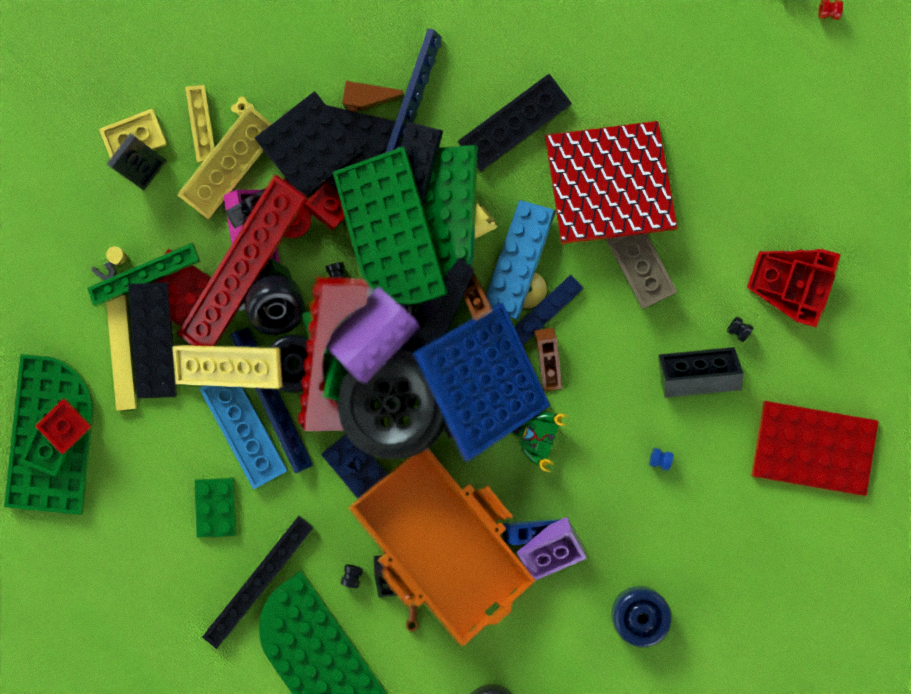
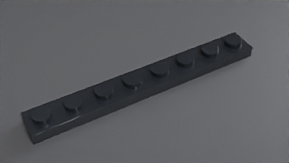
[202,515,314,649]

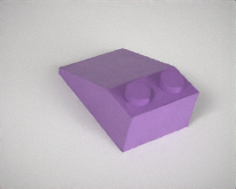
[517,517,587,580]

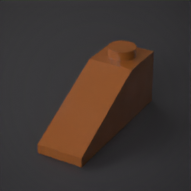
[342,81,404,112]
[463,274,493,321]
[535,328,562,391]

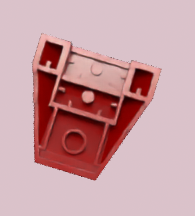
[747,249,841,328]

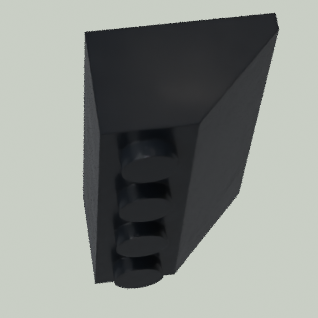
[659,347,743,398]

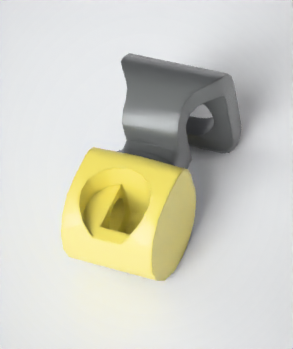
[92,246,127,280]

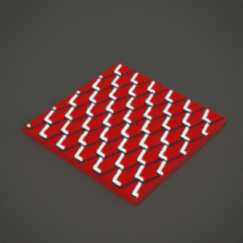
[545,121,677,244]

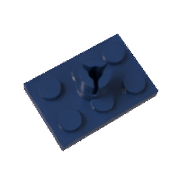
[321,434,387,498]

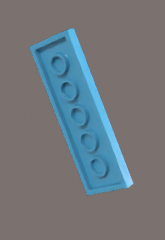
[487,200,556,320]
[199,385,288,490]

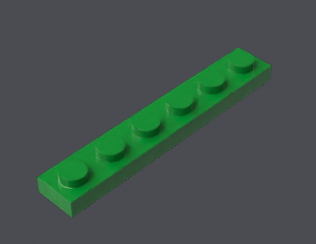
[87,243,201,306]

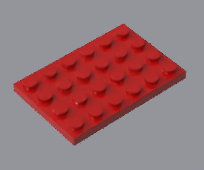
[751,401,879,496]

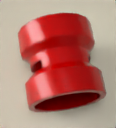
[818,0,843,20]

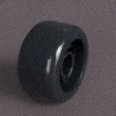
[245,275,305,335]
[269,335,323,393]

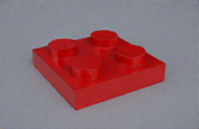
[303,181,345,232]
[35,399,92,454]

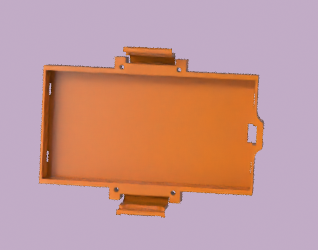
[347,448,536,646]

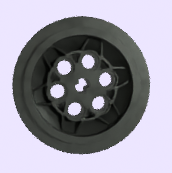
[337,349,447,459]

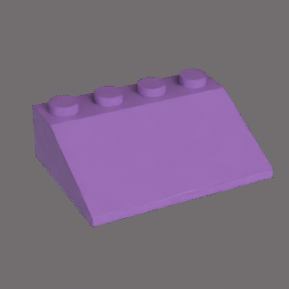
[326,287,420,384]

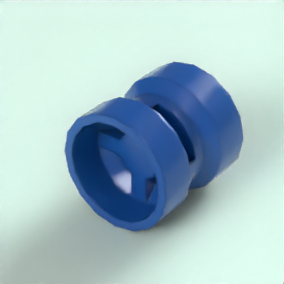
[649,448,674,471]

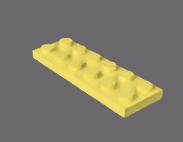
[177,105,272,219]
[172,345,282,388]

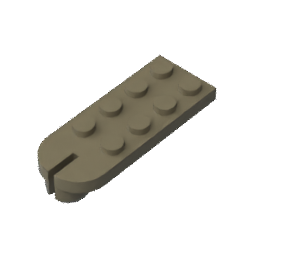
[605,234,677,310]

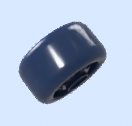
[611,586,672,648]

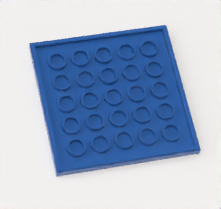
[414,303,550,461]

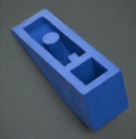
[503,519,561,545]

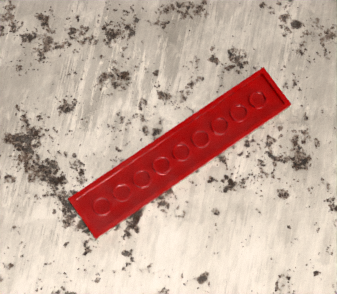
[177,175,308,346]

